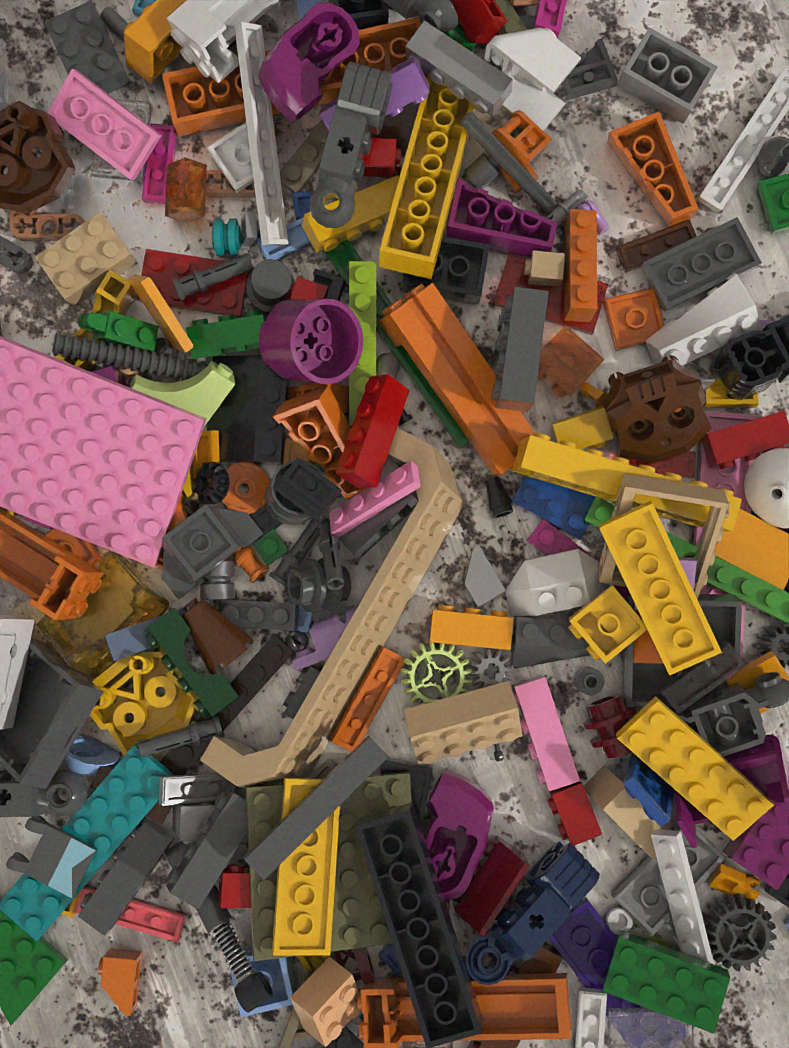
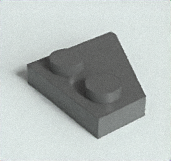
[561,38,618,100]

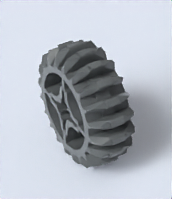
[703,894,777,972]

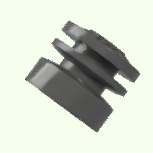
[264,460,325,526]

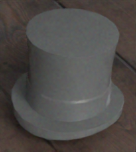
[246,259,295,313]

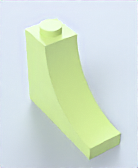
[130,361,235,426]

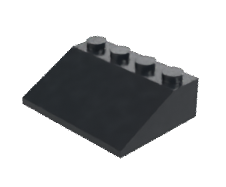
[207,355,290,466]

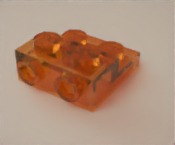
[537,325,604,400]

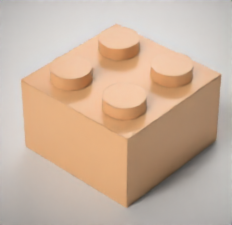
[290,957,361,1047]

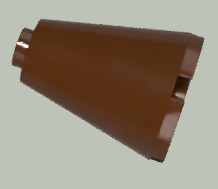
[182,598,254,675]

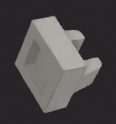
[241,211,261,246]

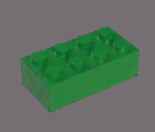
[603,929,730,1034]

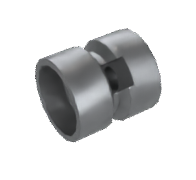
[200,561,235,600]

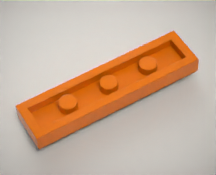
[330,646,405,752]

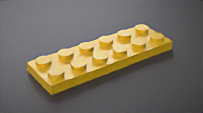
[598,501,722,675]
[616,696,774,841]
[272,778,340,956]

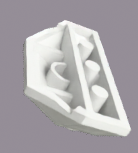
[505,549,614,616]

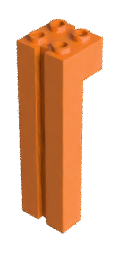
[377,283,535,475]
[0,508,104,621]
[357,973,572,1048]

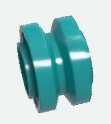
[212,218,241,256]

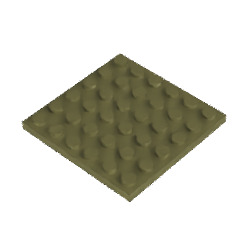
[245,772,412,961]

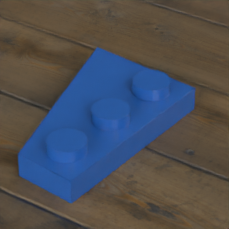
[511,478,602,540]

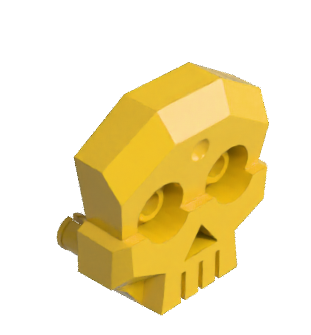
[90,651,196,756]

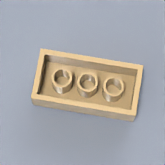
[403,681,522,765]

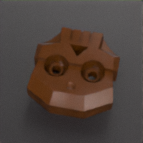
[0,101,75,213]
[603,355,712,463]

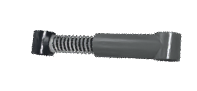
[165,841,273,1013]

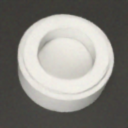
[604,905,633,935]

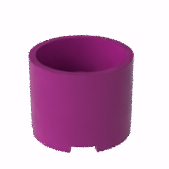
[259,299,363,384]

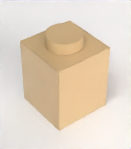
[524,251,565,287]

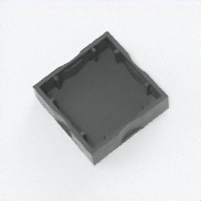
[0,638,103,789]

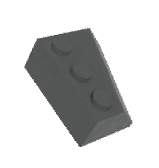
[339,493,418,560]

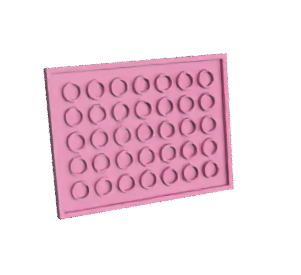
[0,336,207,568]

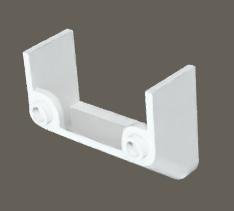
[484,28,581,131]

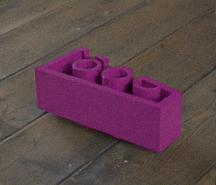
[446,178,557,257]

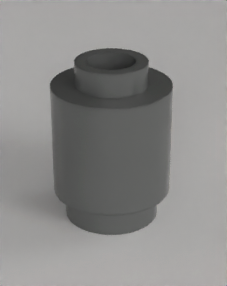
[461,153,500,189]
[573,667,605,695]

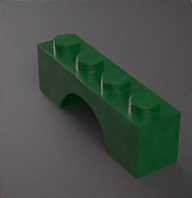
[144,608,239,718]

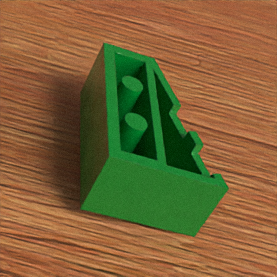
[186,310,267,359]

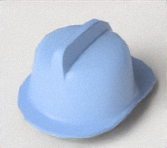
[64,734,120,776]

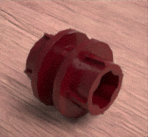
[583,694,636,758]

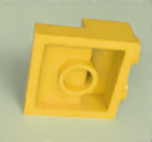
[568,585,647,664]

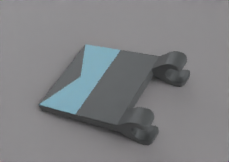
[6,815,97,898]

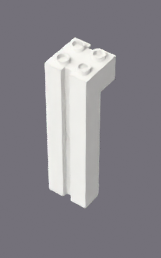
[167,0,279,83]

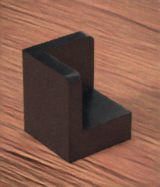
[313,269,345,301]

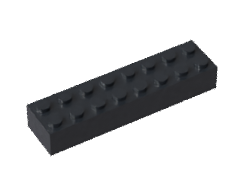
[355,802,483,1048]

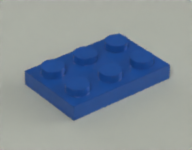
[624,752,674,827]

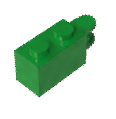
[78,311,159,353]

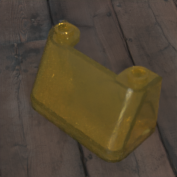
[36,550,169,678]

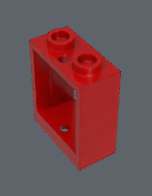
[343,138,402,179]

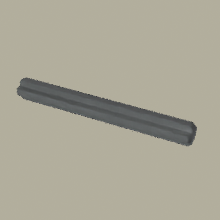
[460,112,558,214]

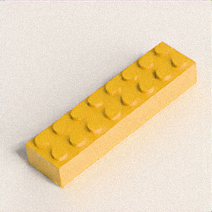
[379,74,475,279]
[512,433,742,532]

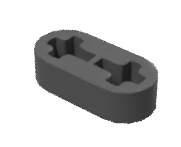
[0,236,33,274]

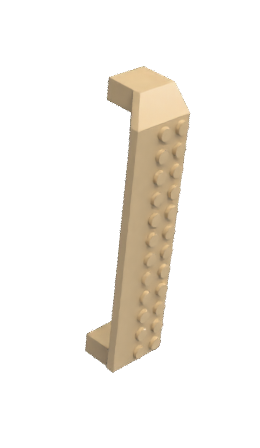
[200,428,465,787]

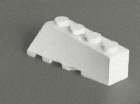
[646,273,761,365]

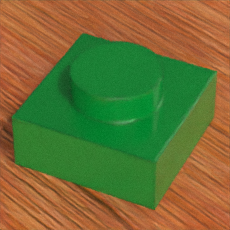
[252,529,290,566]

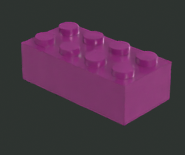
[722,791,789,890]

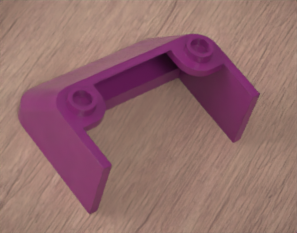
[674,735,789,848]

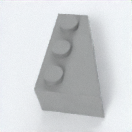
[172,802,248,844]

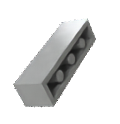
[405,21,513,117]

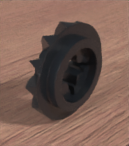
[192,461,230,504]

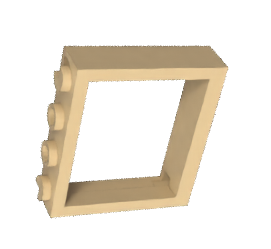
[598,473,730,599]

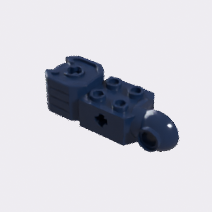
[465,842,600,985]

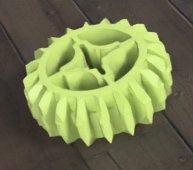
[401,641,473,705]

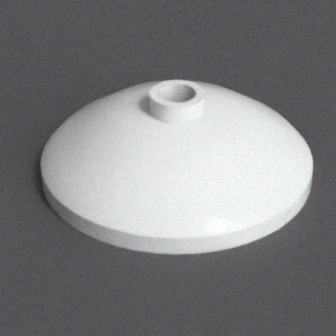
[744,448,789,528]

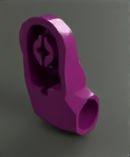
[258,3,360,123]
[425,769,494,900]

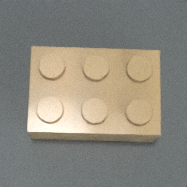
[35,212,137,307]

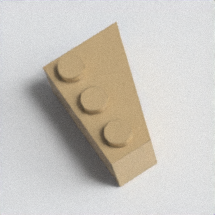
[584,766,672,861]

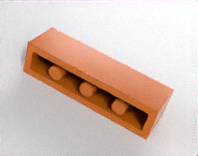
[564,209,597,322]

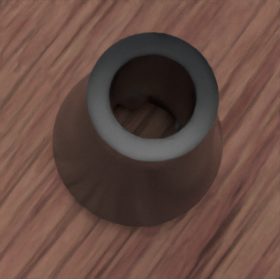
[485,477,514,518]

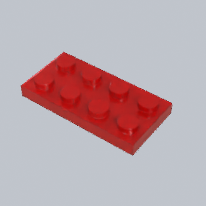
[137,249,249,318]

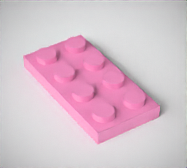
[47,69,162,180]

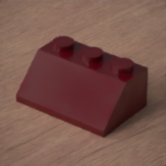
[453,835,530,937]

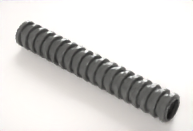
[52,331,209,381]

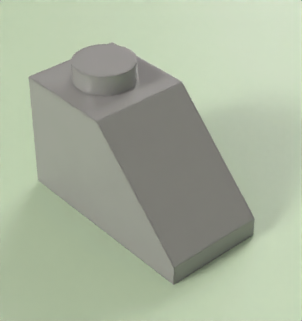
[462,544,506,607]

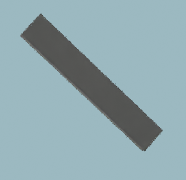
[243,736,388,880]

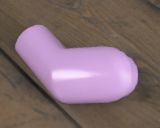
[577,200,610,235]

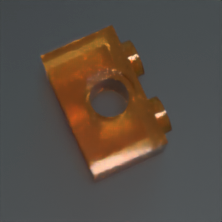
[165,157,207,223]

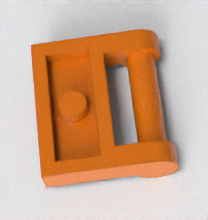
[491,110,552,168]

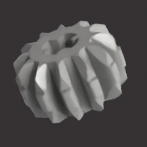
[468,648,514,688]

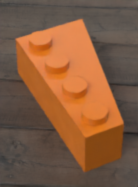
[607,112,698,227]
[272,385,367,499]

